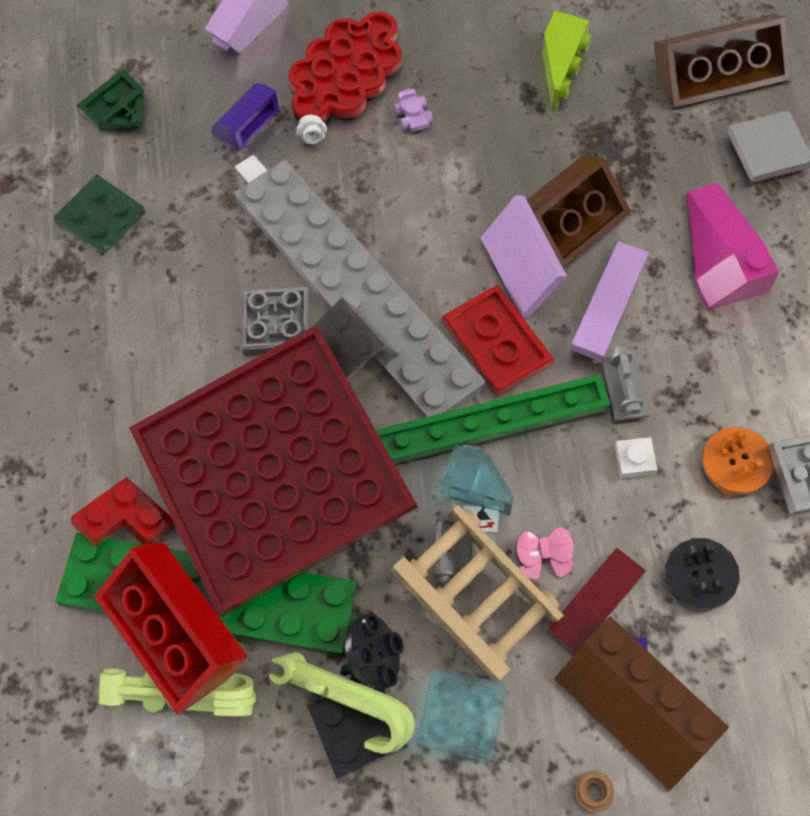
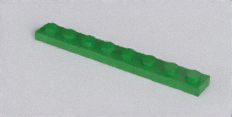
[376,374,611,464]

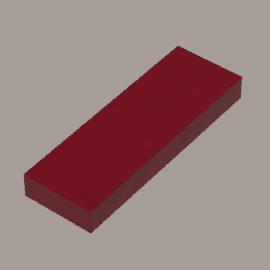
[547,548,646,654]

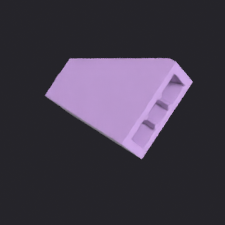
[205,0,289,53]

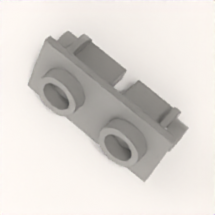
[602,346,649,421]
[434,511,472,587]

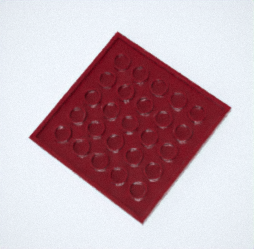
[129,325,418,617]

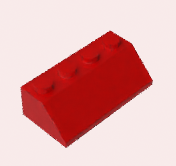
[94,542,248,715]

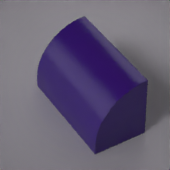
[211,83,280,151]

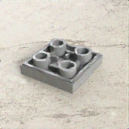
[727,110,810,183]
[242,287,310,355]

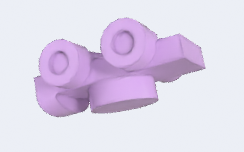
[394,89,433,132]

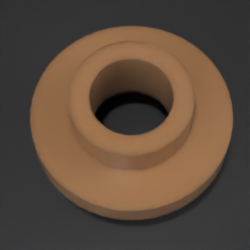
[574,771,614,813]

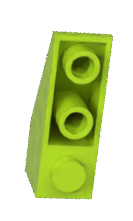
[542,10,592,110]

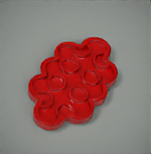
[288,12,402,122]

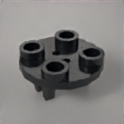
[665,538,740,611]
[340,612,404,690]

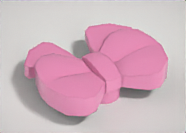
[515,527,574,580]

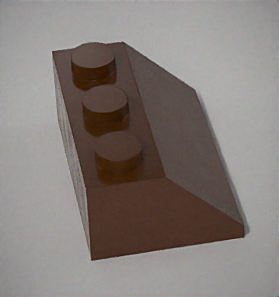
[527,156,631,268]

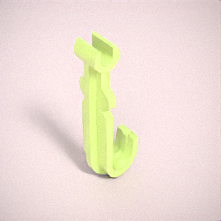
[269,652,415,754]
[99,668,256,716]

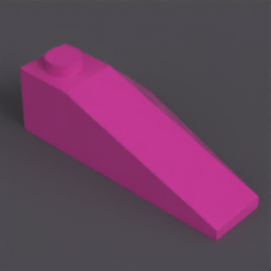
[687,183,779,311]

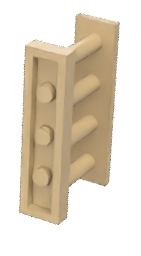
[389,505,564,681]

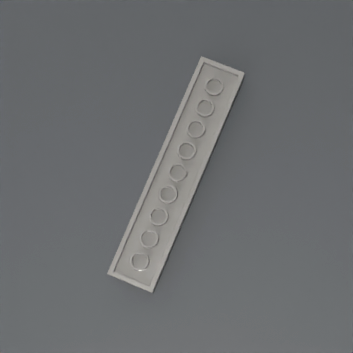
[234,159,486,418]

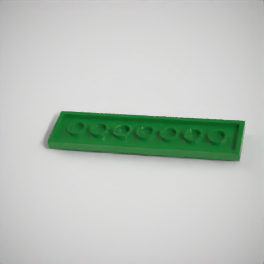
[55,532,358,657]

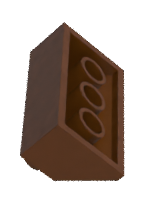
[653,15,791,107]
[554,616,729,791]

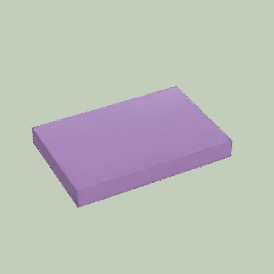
[481,195,567,317]

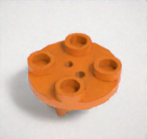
[701,426,774,496]

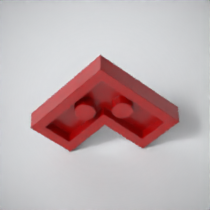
[71,477,175,547]

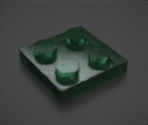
[53,174,146,257]

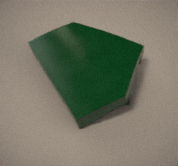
[76,68,144,130]

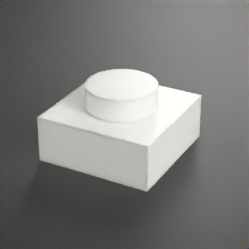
[614,437,658,479]

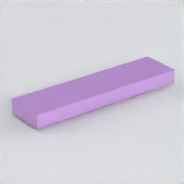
[570,241,649,362]

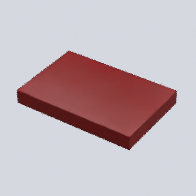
[442,284,555,398]

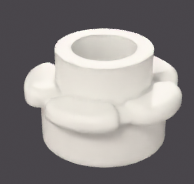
[296,115,327,144]

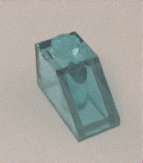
[442,445,514,515]

